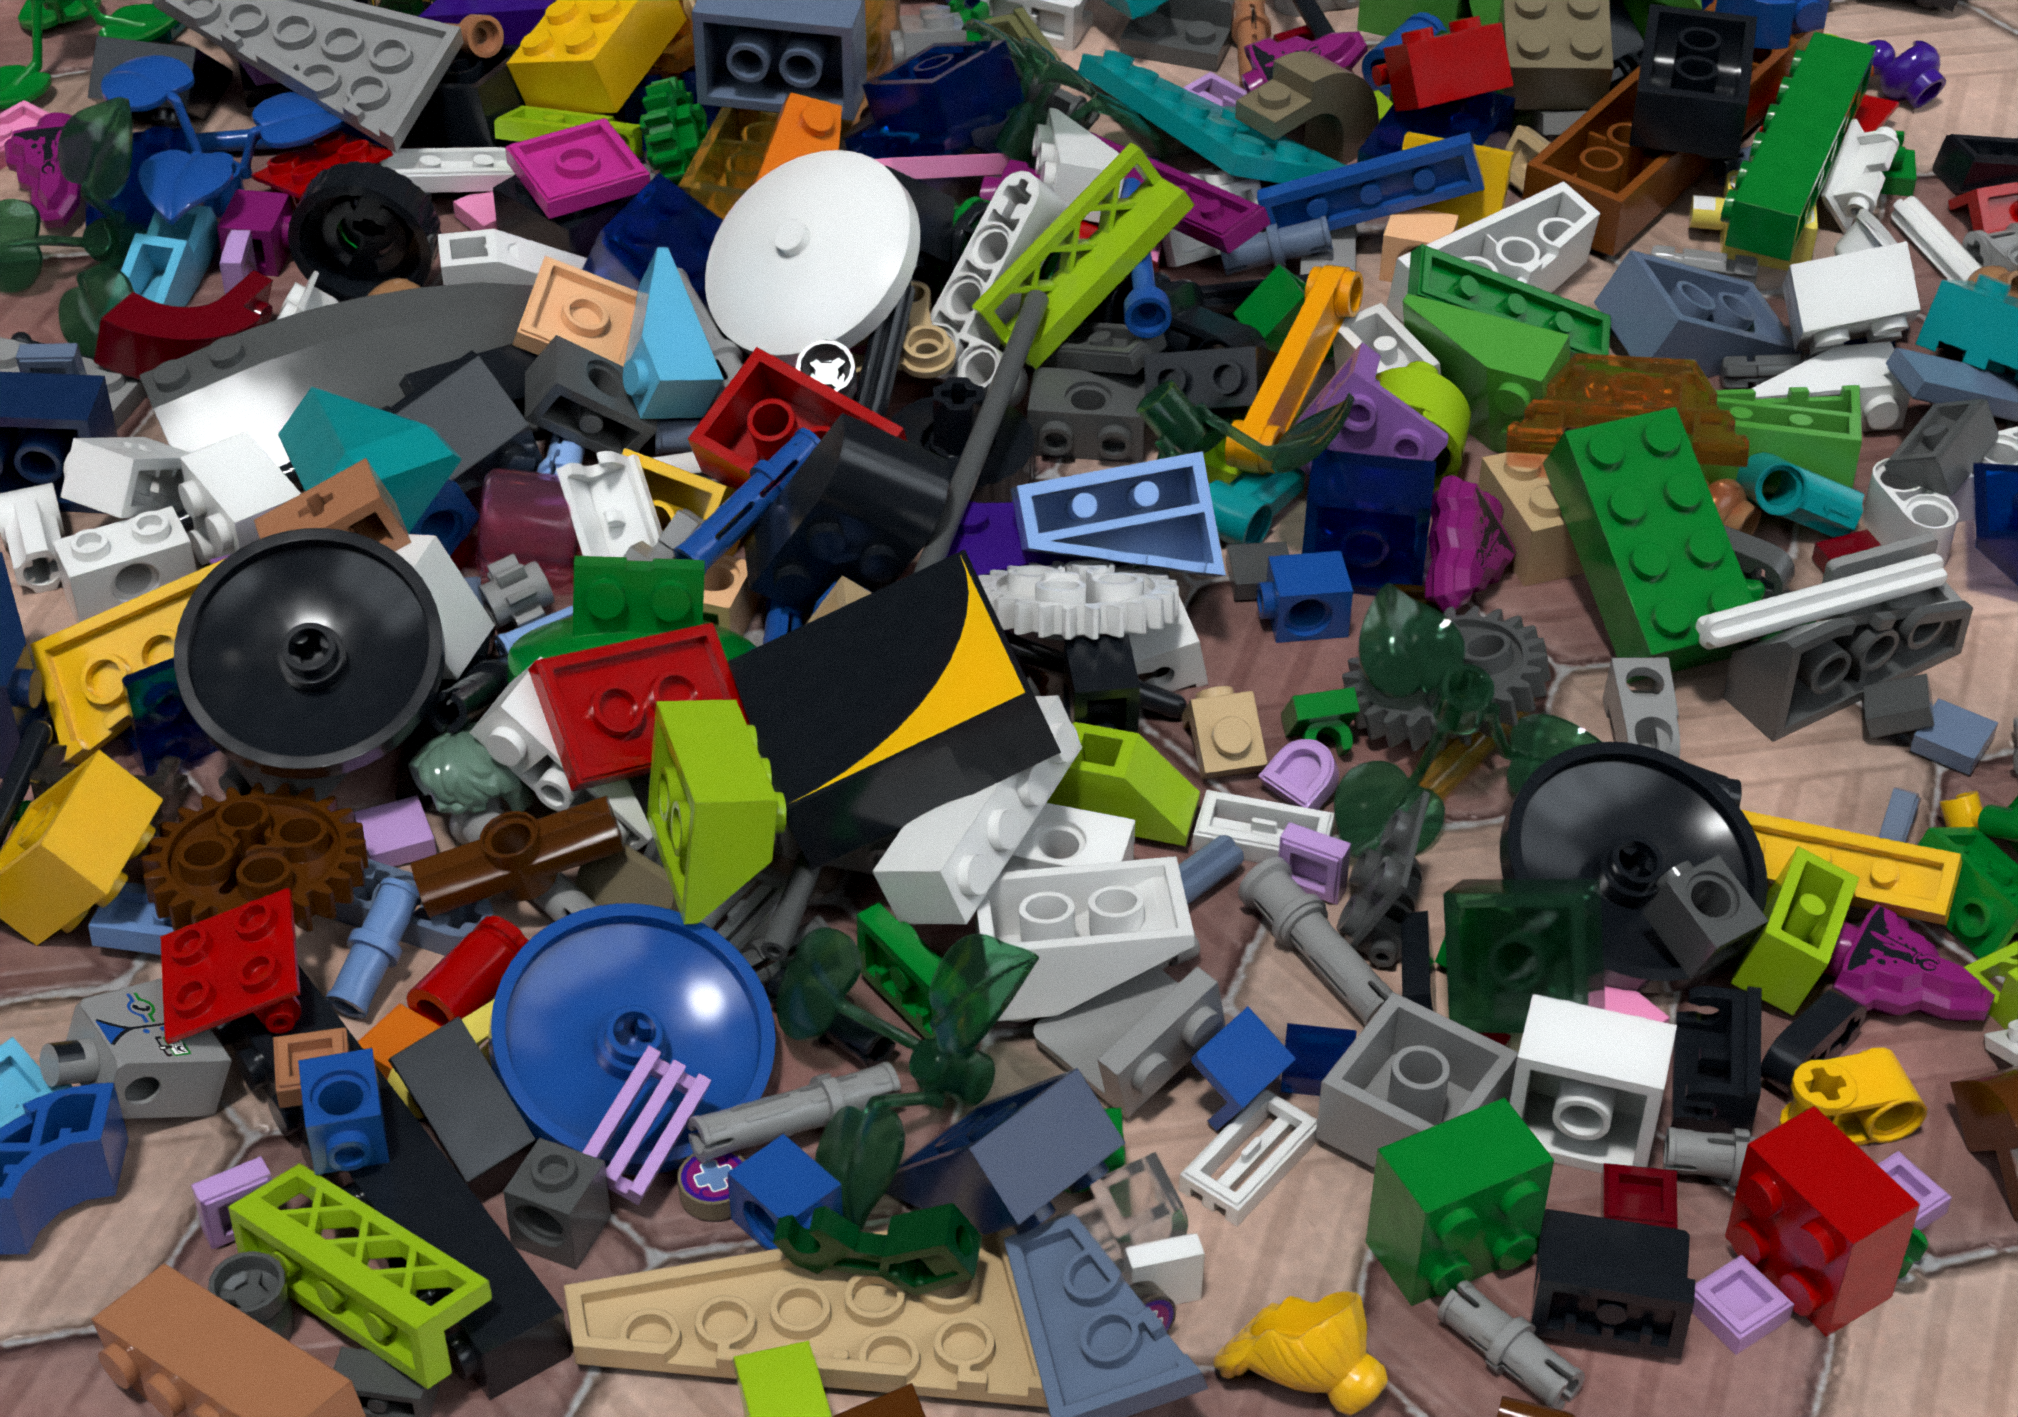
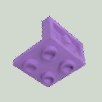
[1284,342,1449,522]

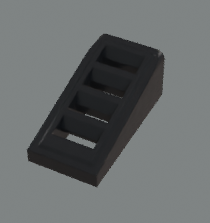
[1933,134,2018,194]

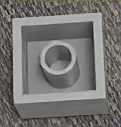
[1315,992,1519,1168]

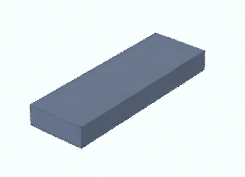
[1885,347,2018,422]

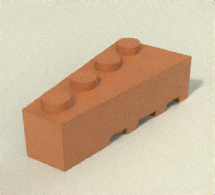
[91,1263,366,1417]

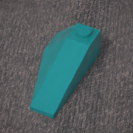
[278,386,462,534]

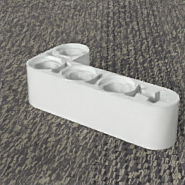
[930,171,1067,407]
[1862,426,2018,568]

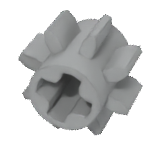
[478,553,555,629]

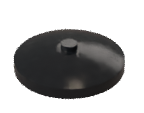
[174,528,445,779]
[1500,742,1768,993]

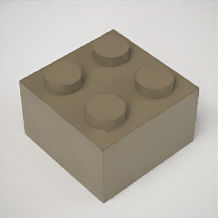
[1498,0,1614,110]

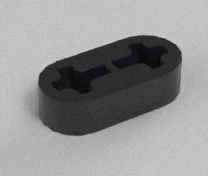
[1761,988,1867,1097]

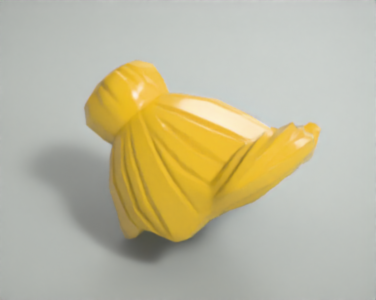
[1213,1291,1388,1416]

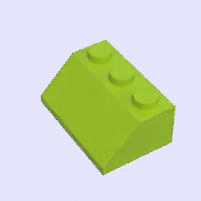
[647,699,787,924]

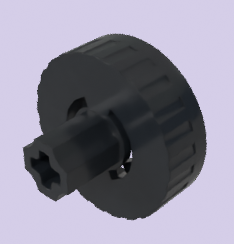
[288,161,442,302]
[890,377,1035,503]

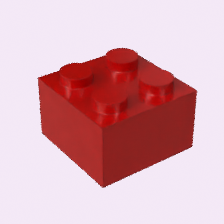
[1725,1106,1920,1337]

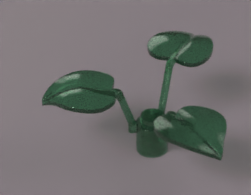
[962,19,1168,164]
[0,97,147,357]
[1134,380,1355,570]
[1334,583,1602,859]
[776,927,1039,1232]

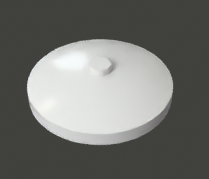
[705,150,920,366]

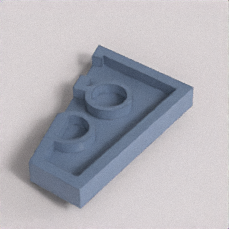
[1003,1214,1209,1417]

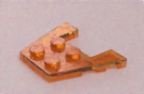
[1506,353,1749,467]

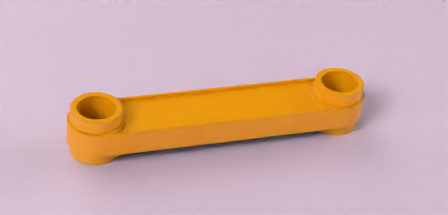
[1225,264,1364,475]

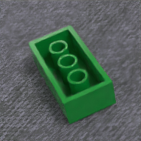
[1543,407,1756,683]

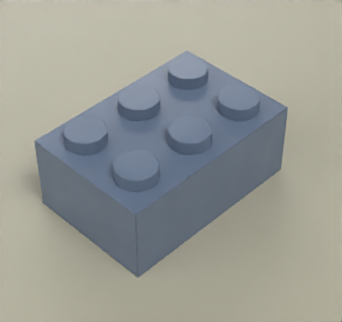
[692,0,867,121]

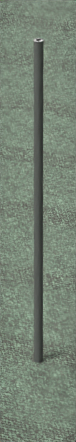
[761,290,1049,961]

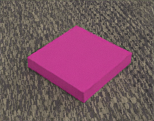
[505,118,651,219]

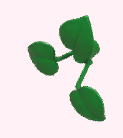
[0,0,179,110]

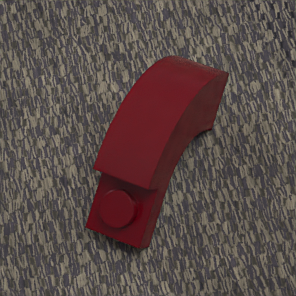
[94,270,273,379]

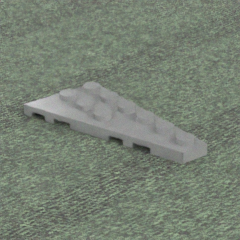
[153,0,464,153]

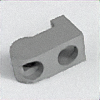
[1602,657,1680,758]

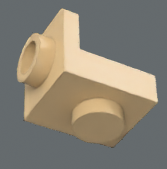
[1181,686,1268,780]

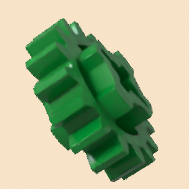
[640,77,714,197]

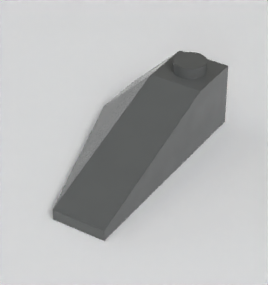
[1723,600,1973,742]

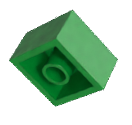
[1365,1097,1554,1306]

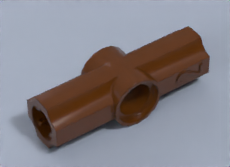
[410,795,626,918]

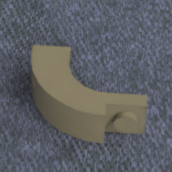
[1235,51,1379,165]

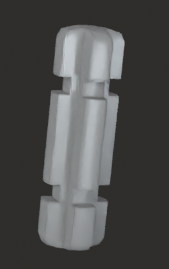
[1650,245,1758,285]

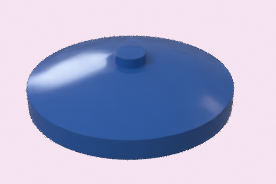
[488,903,776,1175]

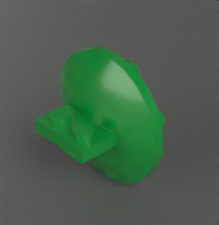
[507,556,756,684]

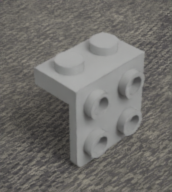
[1033,966,1226,1119]

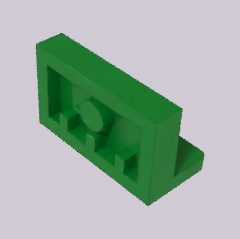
[1918,827,2018,959]
[856,902,993,1053]

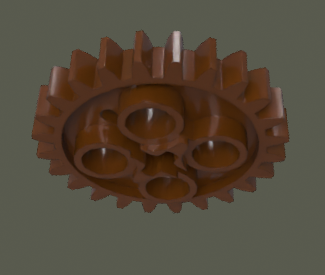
[142,783,369,932]

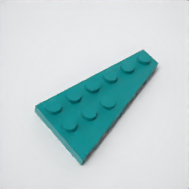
[1077,50,1347,183]

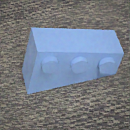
[1010,451,1226,577]

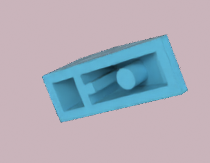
[623,247,724,419]

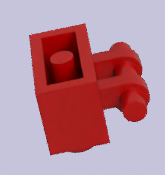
[1372,15,1514,112]

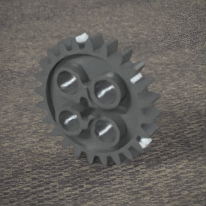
[1342,606,1551,751]

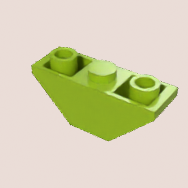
[1046,722,1200,846]

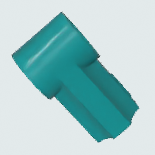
[1736,452,1865,538]
[1209,458,1305,545]

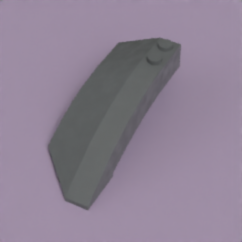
[139,282,546,490]

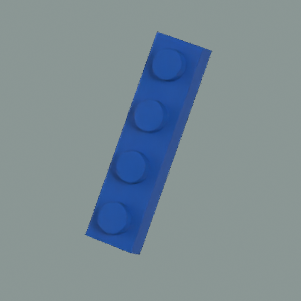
[1257,132,1485,231]

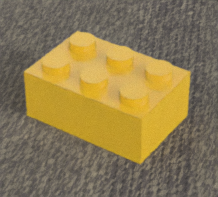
[506,0,687,114]

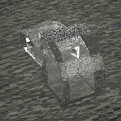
[1038,1152,1188,1273]

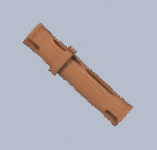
[1231,0,1271,90]

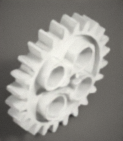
[978,559,1179,640]

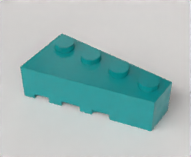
[1915,274,2018,381]

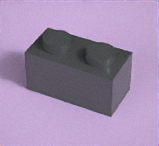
[333,1347,439,1417]

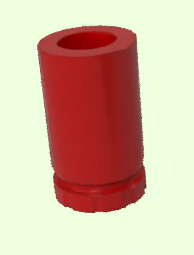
[406,915,529,1027]

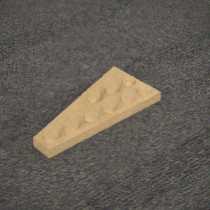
[564,1228,1048,1407]

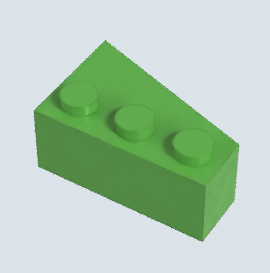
[1678,385,1862,496]

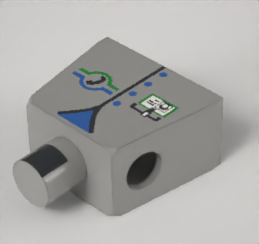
[40,978,232,1119]

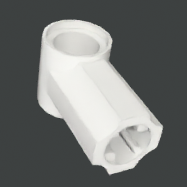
[0,482,65,593]

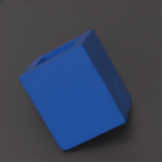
[1191,1006,1296,1132]

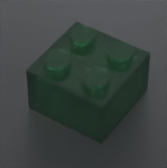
[1443,879,1606,1033]

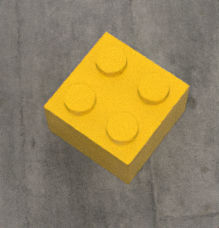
[0,750,163,946]

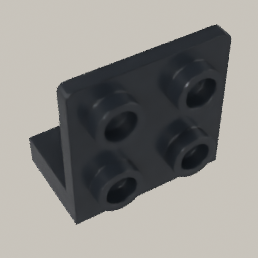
[1530,1209,1696,1359]

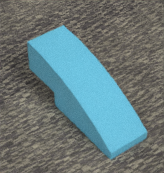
[104,205,219,315]

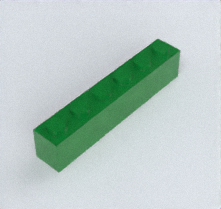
[1720,32,1876,262]

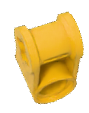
[1778,1047,1927,1146]

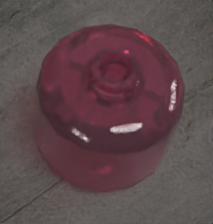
[475,468,581,589]

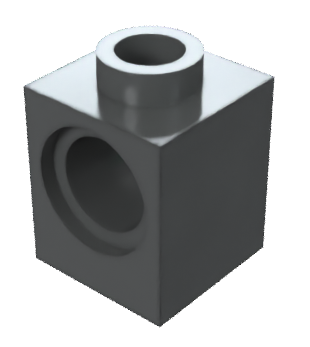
[1643,855,1768,980]
[503,1138,611,1270]

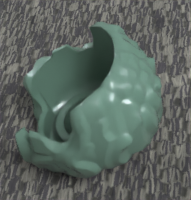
[408,722,534,815]

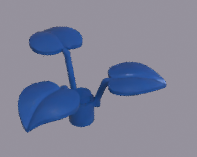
[101,55,347,225]

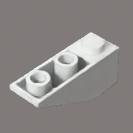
[1032,108,1125,223]
[438,229,612,285]
[1751,342,1910,432]
[469,656,653,851]

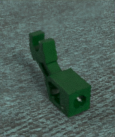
[773,1203,982,1296]

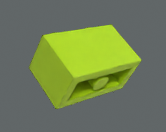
[1731,846,1859,1015]

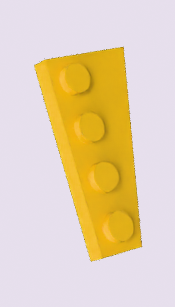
[30,559,224,765]

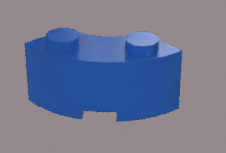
[0,1083,129,1254]

